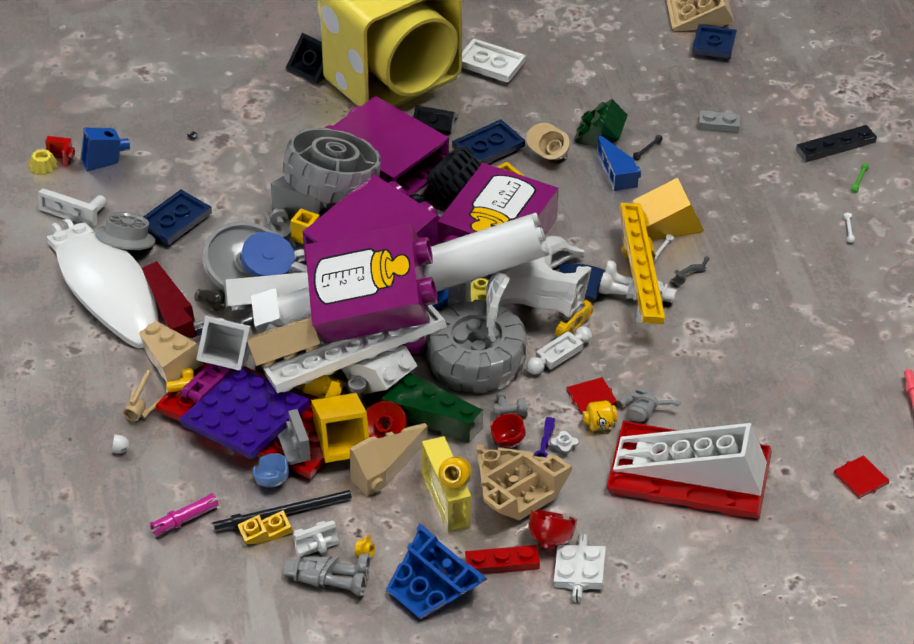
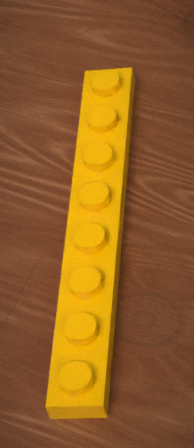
[619,202,665,324]

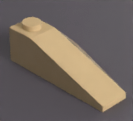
[350,423,427,497]

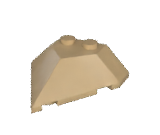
[476,445,572,520]

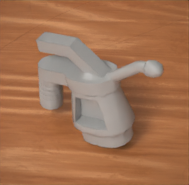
[616,387,681,423]

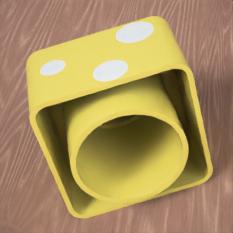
[317,0,462,107]

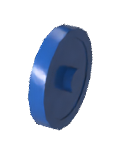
[240,232,295,277]

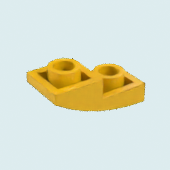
[238,510,293,544]

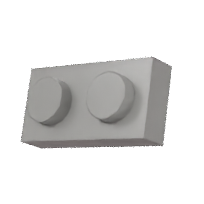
[699,110,740,133]

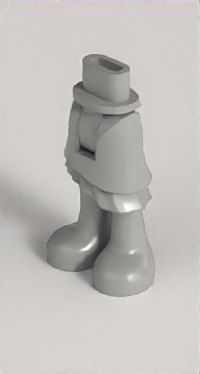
[283,553,371,596]

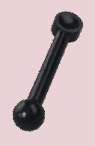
[633,135,663,160]

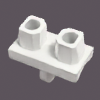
[293,520,339,557]

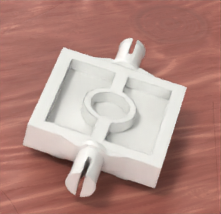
[554,534,606,602]

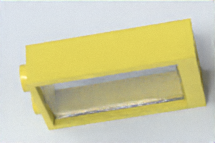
[422,436,471,533]

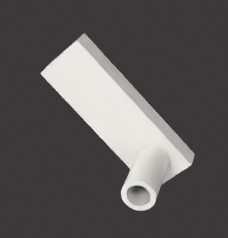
[38,188,107,228]

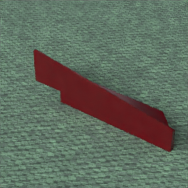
[142,261,197,339]

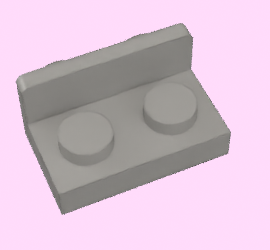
[278,409,311,465]

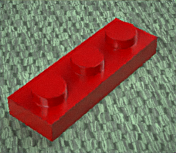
[465,545,540,574]

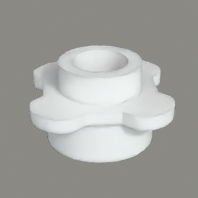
[551,431,578,454]

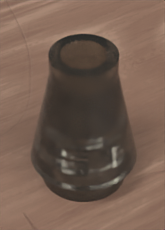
[194,289,226,311]

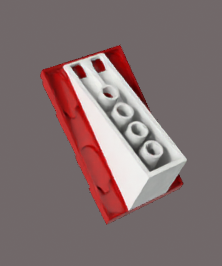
[607,421,772,518]

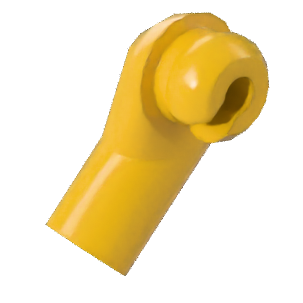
[166,368,195,393]

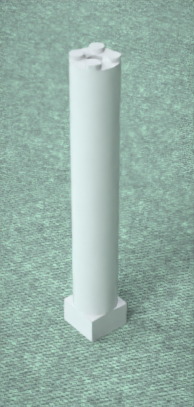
[251,213,550,334]

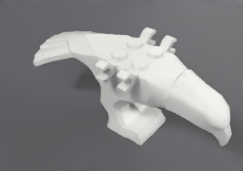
[486,236,592,342]

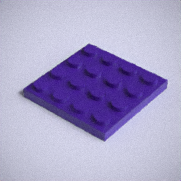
[180,368,310,459]

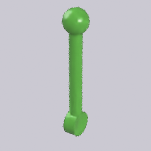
[851,163,869,193]

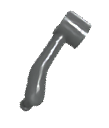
[670,256,709,287]

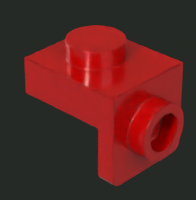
[45,136,75,166]

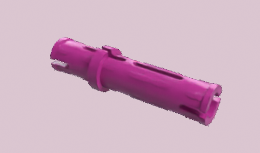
[150,493,219,537]

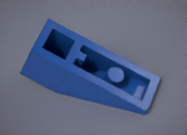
[597,136,641,191]

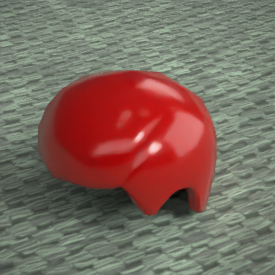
[490,413,526,448]

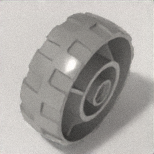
[283,128,381,203]
[425,300,528,394]

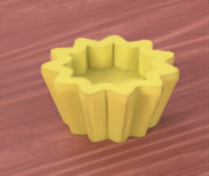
[28,149,58,175]

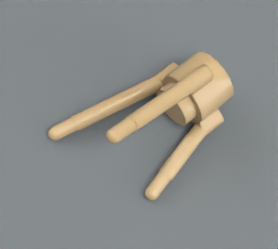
[123,369,163,421]

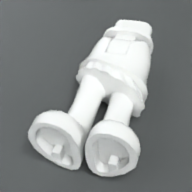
[599,260,677,303]

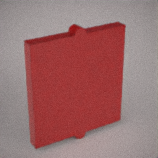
[566,377,617,415]
[833,455,890,499]

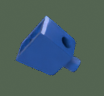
[80,127,130,171]

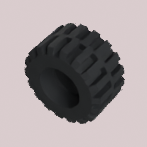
[426,146,481,199]

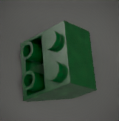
[574,99,628,147]

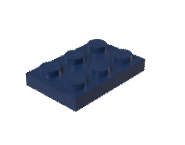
[452,119,525,164]
[143,189,212,245]

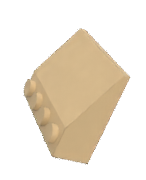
[667,0,734,31]

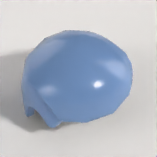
[253,454,289,488]

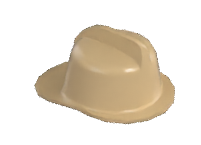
[527,122,570,161]

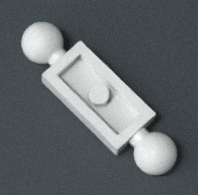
[526,326,592,375]

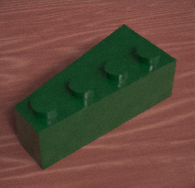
[381,373,483,442]

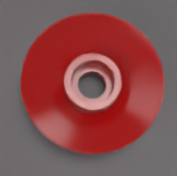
[366,401,407,439]

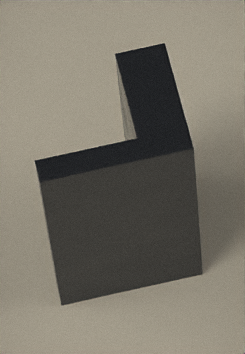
[413,105,458,132]

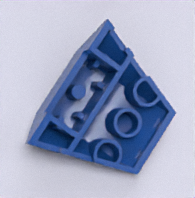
[386,523,487,619]

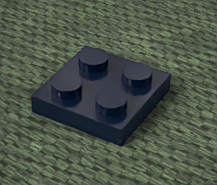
[692,24,737,59]

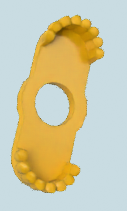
[555,300,594,337]

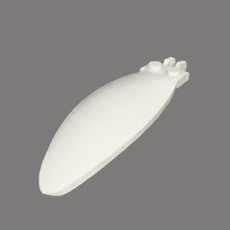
[47,218,159,348]

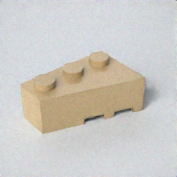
[247,314,322,367]
[139,321,203,382]

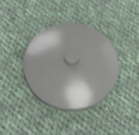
[202,222,275,292]

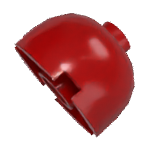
[529,510,577,549]

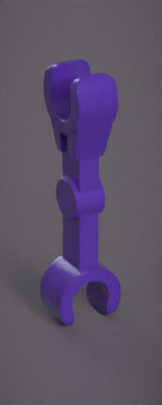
[534,417,555,458]

